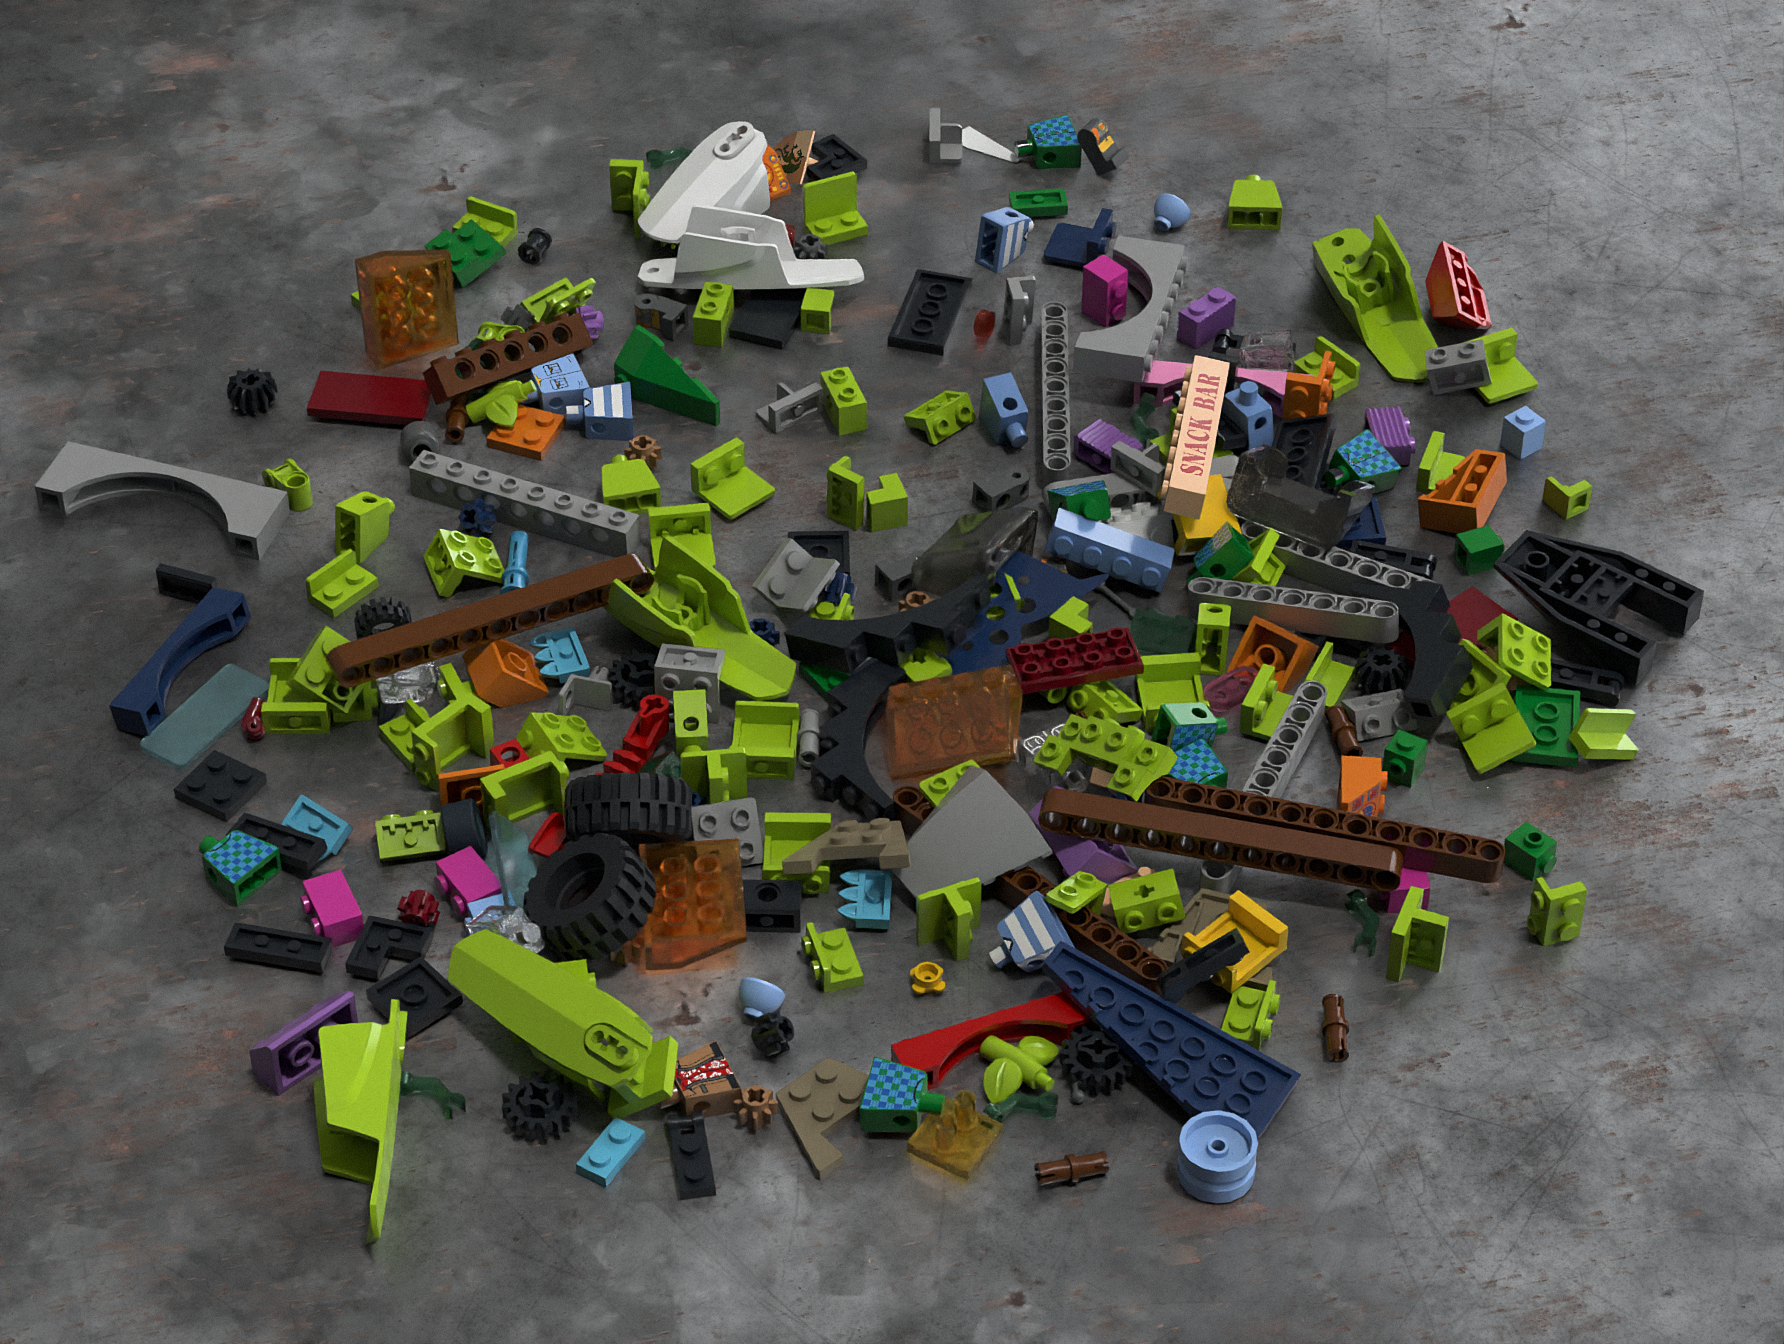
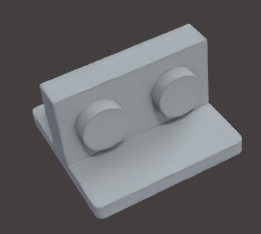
[690,797,764,873]

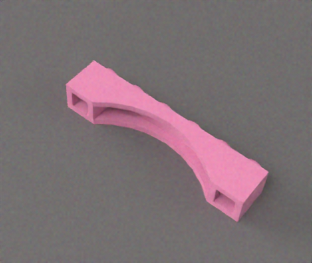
[1133,360,1314,417]

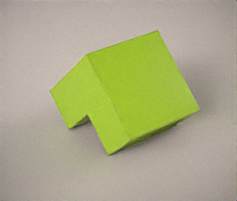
[866,473,908,532]
[1049,596,1093,639]

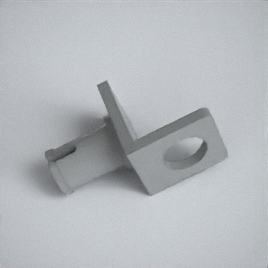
[559,666,612,716]

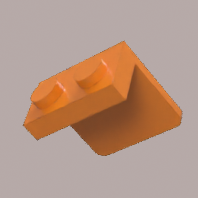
[1282,351,1336,421]

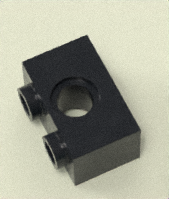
[732,879,802,933]

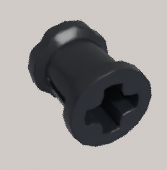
[518,228,552,265]

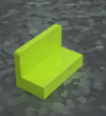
[1416,431,1465,493]
[1305,641,1355,714]
[1568,708,1638,760]

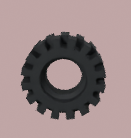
[354,597,412,640]

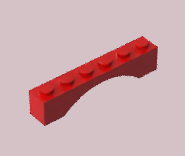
[891,991,1096,1090]

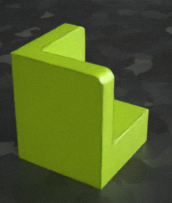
[801,288,835,334]
[1542,476,1593,520]

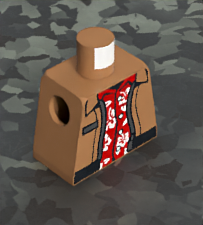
[657,1041,742,1118]

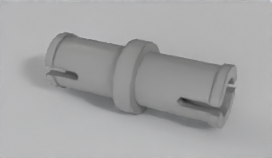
[797,709,820,767]

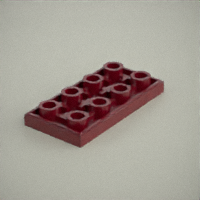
[307,371,433,426]
[1385,586,1518,670]
[1005,627,1144,695]

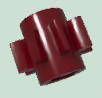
[397,890,440,927]

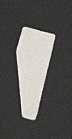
[962,126,1022,163]

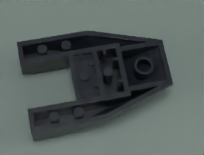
[1493,530,1704,687]

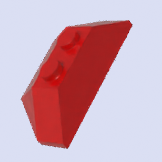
[1425,241,1492,329]

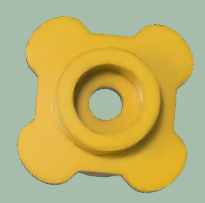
[910,962,946,994]

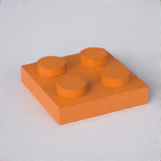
[486,404,566,461]

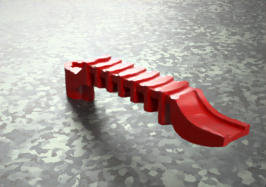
[528,694,669,860]

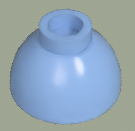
[1154,193,1191,231]
[739,977,786,1020]

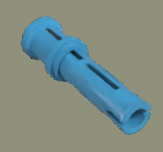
[500,531,529,594]

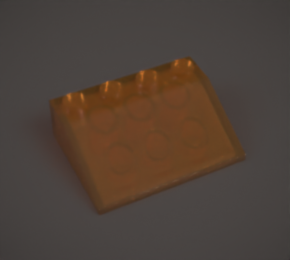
[355,250,459,370]
[886,665,1023,781]
[639,838,747,971]

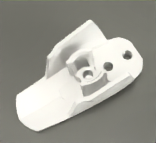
[638,121,770,243]

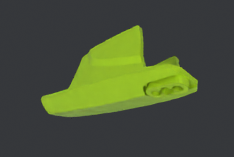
[1312,214,1438,383]
[603,536,797,701]
[448,929,654,1102]
[313,999,407,1244]

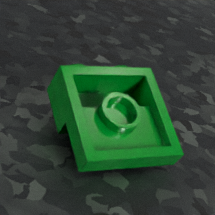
[424,219,507,288]

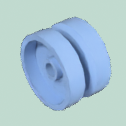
[1177,1110,1258,1203]

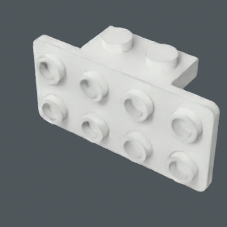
[1098,500,1174,549]

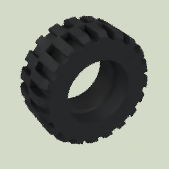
[564,773,692,850]
[523,833,656,964]

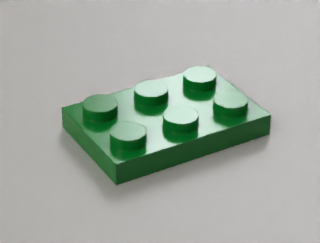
[1512,685,1580,767]

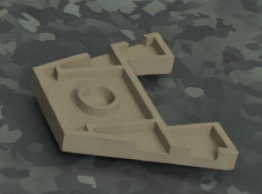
[782,818,911,875]
[1148,888,1274,991]
[776,1057,869,1180]

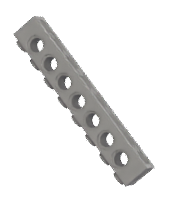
[409,450,641,558]

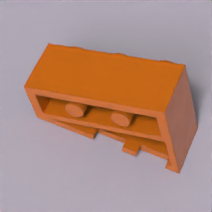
[1418,449,1507,534]

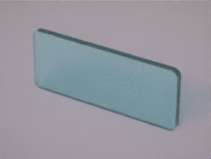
[140,664,270,769]
[488,810,541,942]

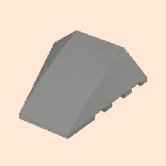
[889,765,1053,899]

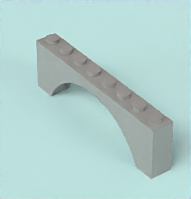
[1073,236,1189,383]
[35,441,290,561]

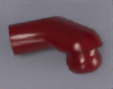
[241,697,265,740]

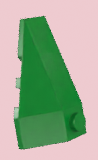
[614,325,720,426]

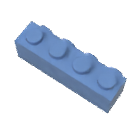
[1044,508,1175,593]

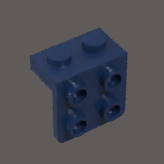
[1044,208,1117,268]

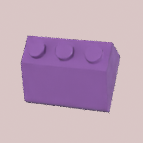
[1029,785,1138,883]
[249,991,358,1096]

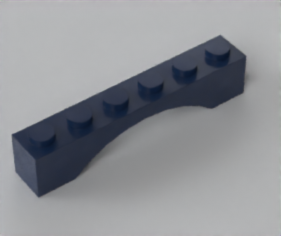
[109,587,252,736]

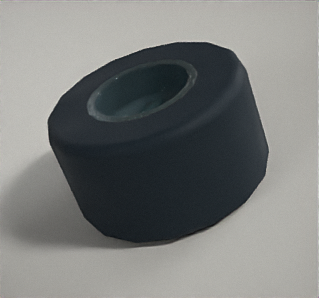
[441,798,488,856]

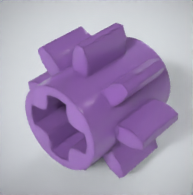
[570,305,604,340]

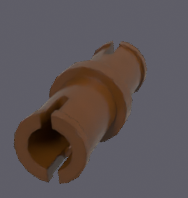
[445,395,469,442]
[1325,705,1363,757]
[1321,994,1349,1063]
[1034,1151,1109,1186]

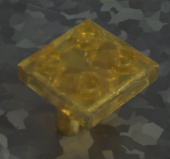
[907,1090,1004,1181]

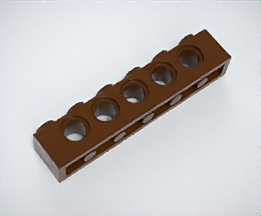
[422,312,594,406]

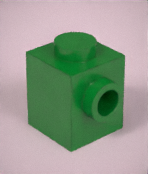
[1453,525,1505,576]
[1382,729,1428,788]
[1504,821,1557,881]

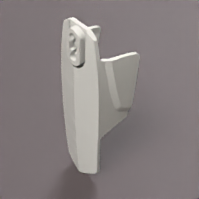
[638,205,864,289]

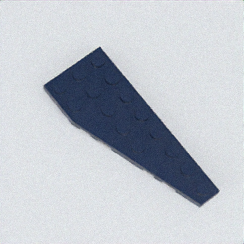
[1042,941,1301,1140]

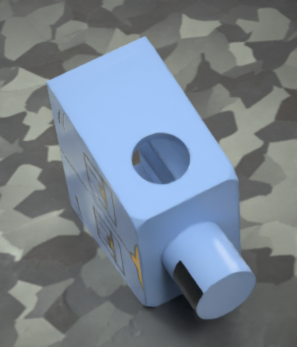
[521,354,590,414]

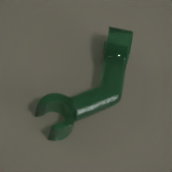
[646,147,693,169]
[1130,393,1159,449]
[1344,888,1380,957]
[399,1071,466,1119]
[982,1092,1059,1130]

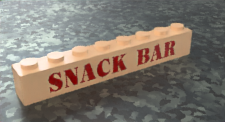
[1160,355,1230,519]

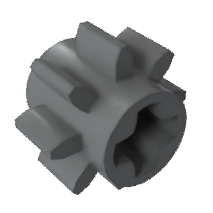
[793,234,828,259]
[501,304,535,332]

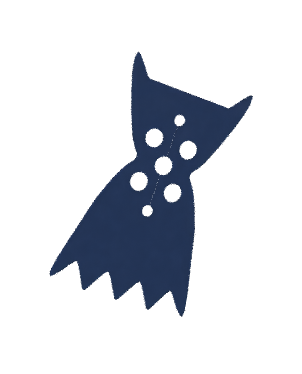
[849,521,1109,743]

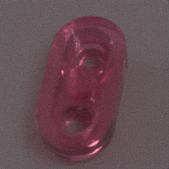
[1204,666,1259,712]

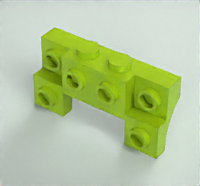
[1033,714,1178,802]

